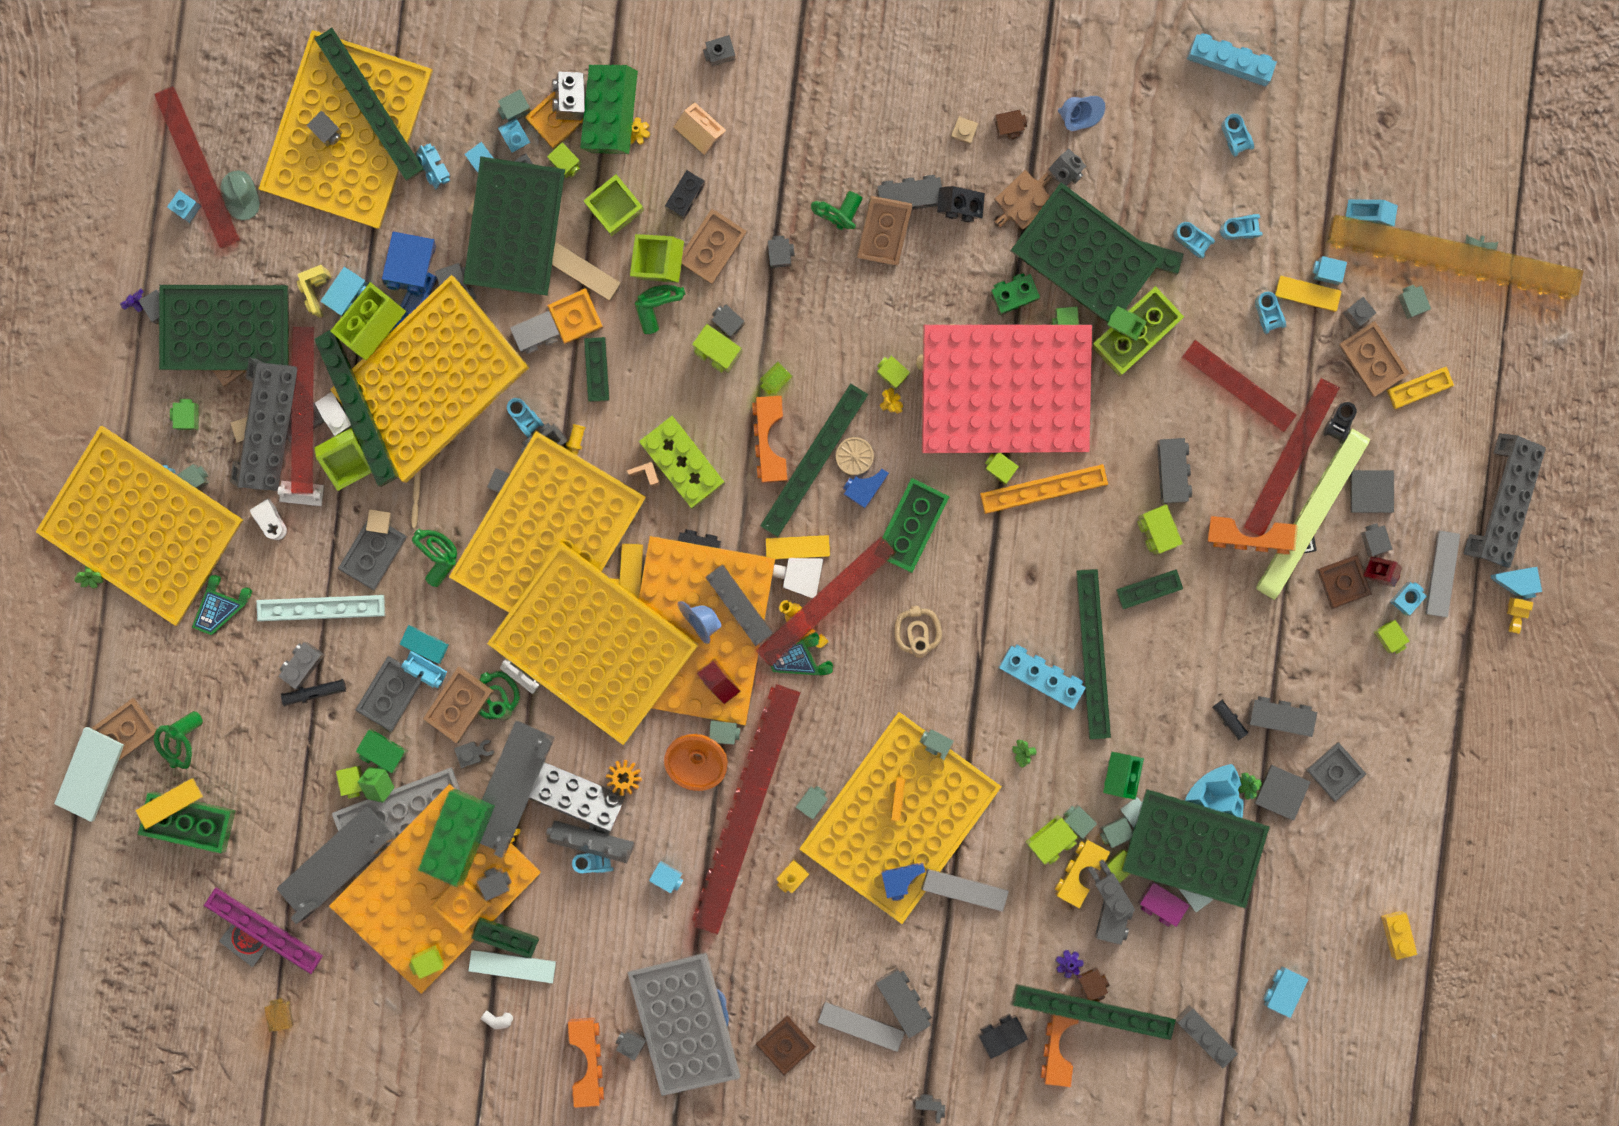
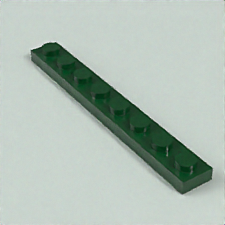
[314,28,424,181]
[314,329,399,487]
[760,383,868,537]
[1076,569,1111,740]
[1011,984,1176,1040]

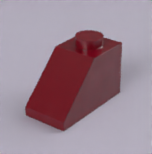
[1364,557,1402,587]
[697,658,741,704]

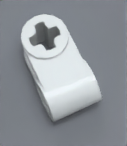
[250,499,287,540]

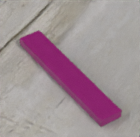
[204,887,323,974]

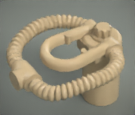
[894,606,942,658]

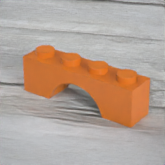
[752,396,787,483]
[1208,516,1298,555]
[1040,1014,1079,1087]
[568,1017,604,1108]

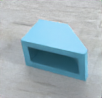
[1345,199,1398,226]
[1490,567,1542,599]

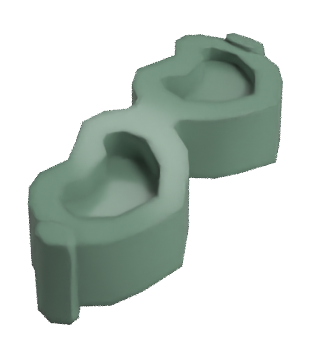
[1465,234,1498,251]

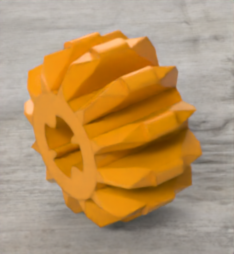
[606,759,642,796]

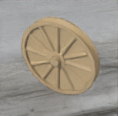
[836,437,874,475]

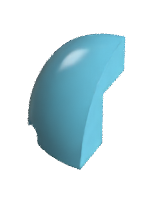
[1185,764,1244,818]

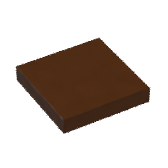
[1317,555,1372,609]
[756,1015,816,1076]

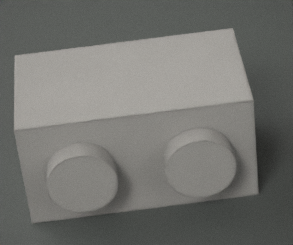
[510,311,561,354]

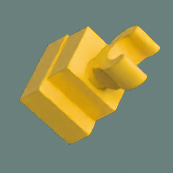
[1507,597,1534,634]

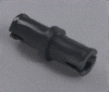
[1212,699,1249,741]

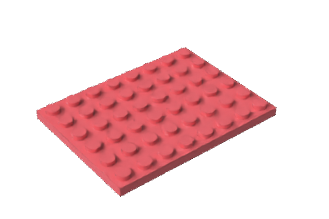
[922,325,1092,453]

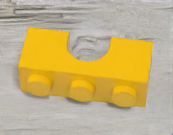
[1054,839,1110,908]

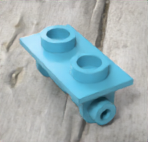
[416,144,451,190]
[401,651,447,688]

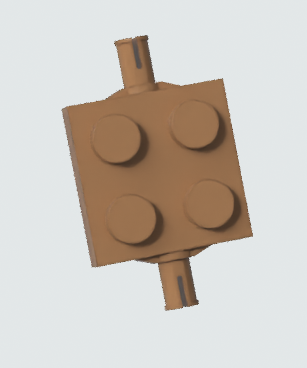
[994,170,1053,230]

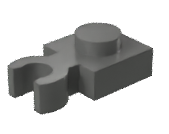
[454,740,495,768]

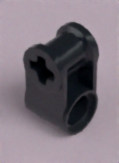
[1322,402,1357,444]

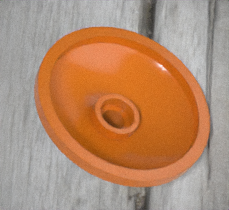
[664,734,728,791]

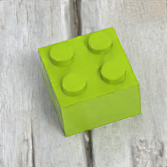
[583,174,644,237]
[630,234,684,283]
[692,324,743,373]
[314,427,372,491]
[1137,504,1183,555]
[1025,815,1078,864]

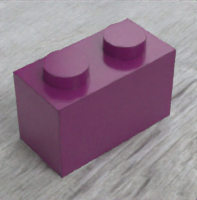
[1138,881,1190,927]

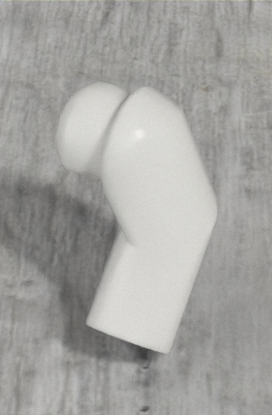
[480,1010,513,1030]

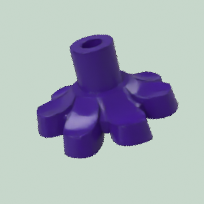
[120,288,143,312]
[1056,950,1084,978]

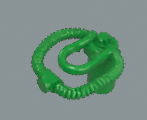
[811,191,863,230]
[635,284,686,334]
[412,528,457,587]
[479,671,520,721]
[153,711,203,769]

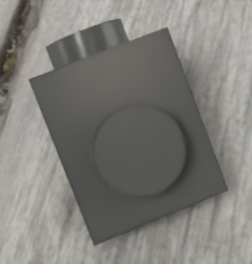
[915,1094,945,1123]

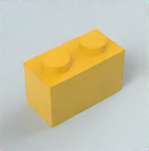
[1381,911,1418,960]

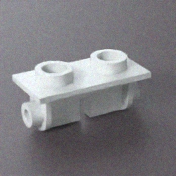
[278,481,324,506]
[500,658,540,694]

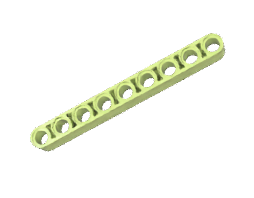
[1256,428,1370,600]

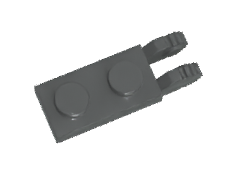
[1087,859,1135,921]

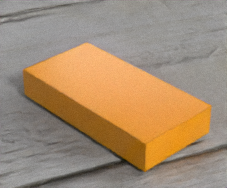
[891,777,905,821]

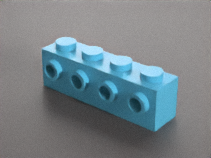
[1187,33,1277,87]
[998,644,1086,710]

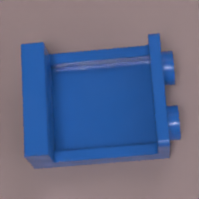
[382,232,436,294]

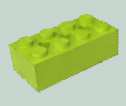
[1092,286,1184,377]
[639,416,725,509]

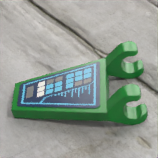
[192,575,252,635]
[764,632,833,676]

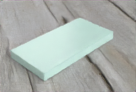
[54,727,124,822]

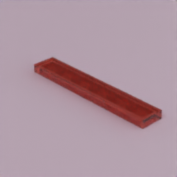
[1182,340,1297,432]

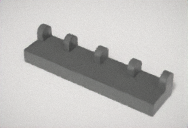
[705,564,773,646]
[546,820,634,864]

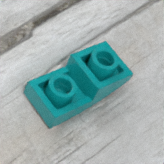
[400,625,449,664]

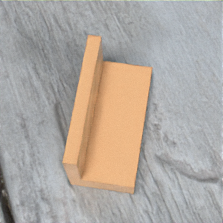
[674,103,726,155]
[627,462,661,487]

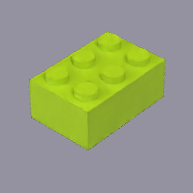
[330,282,406,360]

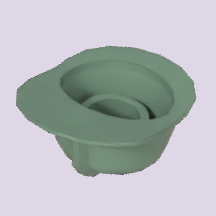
[221,170,260,220]

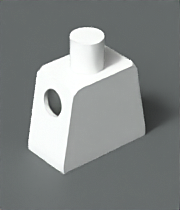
[772,558,823,599]

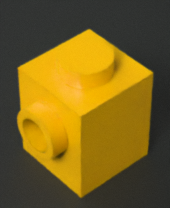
[776,859,809,893]

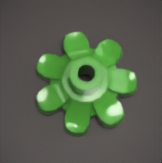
[74,566,103,588]
[1012,740,1037,768]
[1238,773,1262,800]

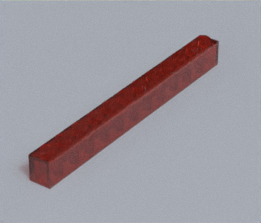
[692,684,801,935]

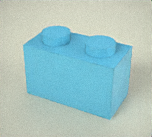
[320,267,368,316]
[1263,966,1309,1018]

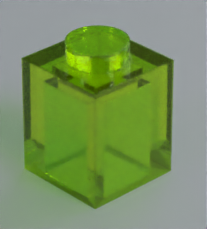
[760,361,793,396]

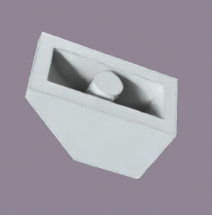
[315,392,353,436]

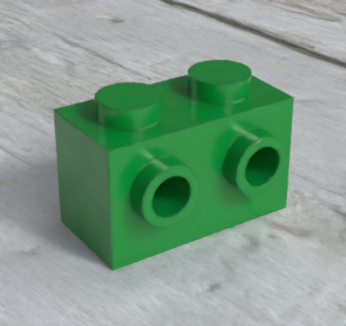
[990,273,1040,316]
[355,729,408,774]
[1103,751,1144,800]

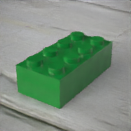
[580,65,638,154]
[874,478,950,574]
[418,789,495,887]
[138,791,236,853]

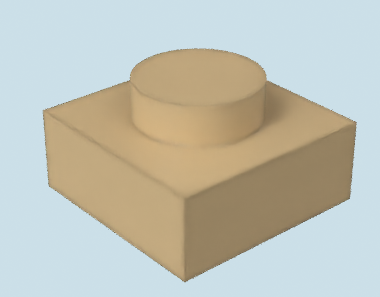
[951,116,978,145]

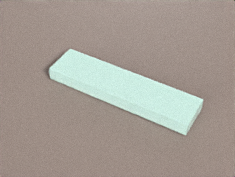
[469,949,556,983]

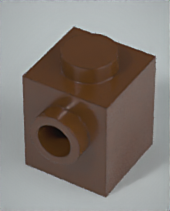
[994,110,1027,140]
[1077,967,1110,1002]

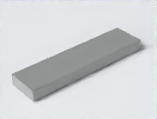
[1425,531,1460,617]
[921,869,1009,911]
[818,1002,905,1052]

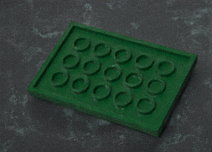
[463,156,565,296]
[1010,182,1163,324]
[159,285,289,371]
[1121,789,1270,909]

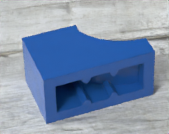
[843,469,889,509]
[881,862,925,901]

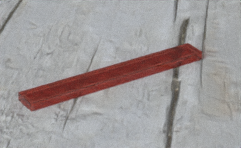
[154,86,241,249]
[291,327,314,494]
[1243,378,1340,536]
[756,536,896,667]

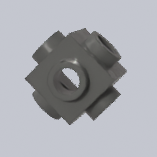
[1048,149,1087,186]

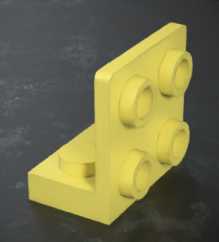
[297,265,331,318]

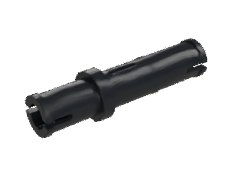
[281,679,346,707]

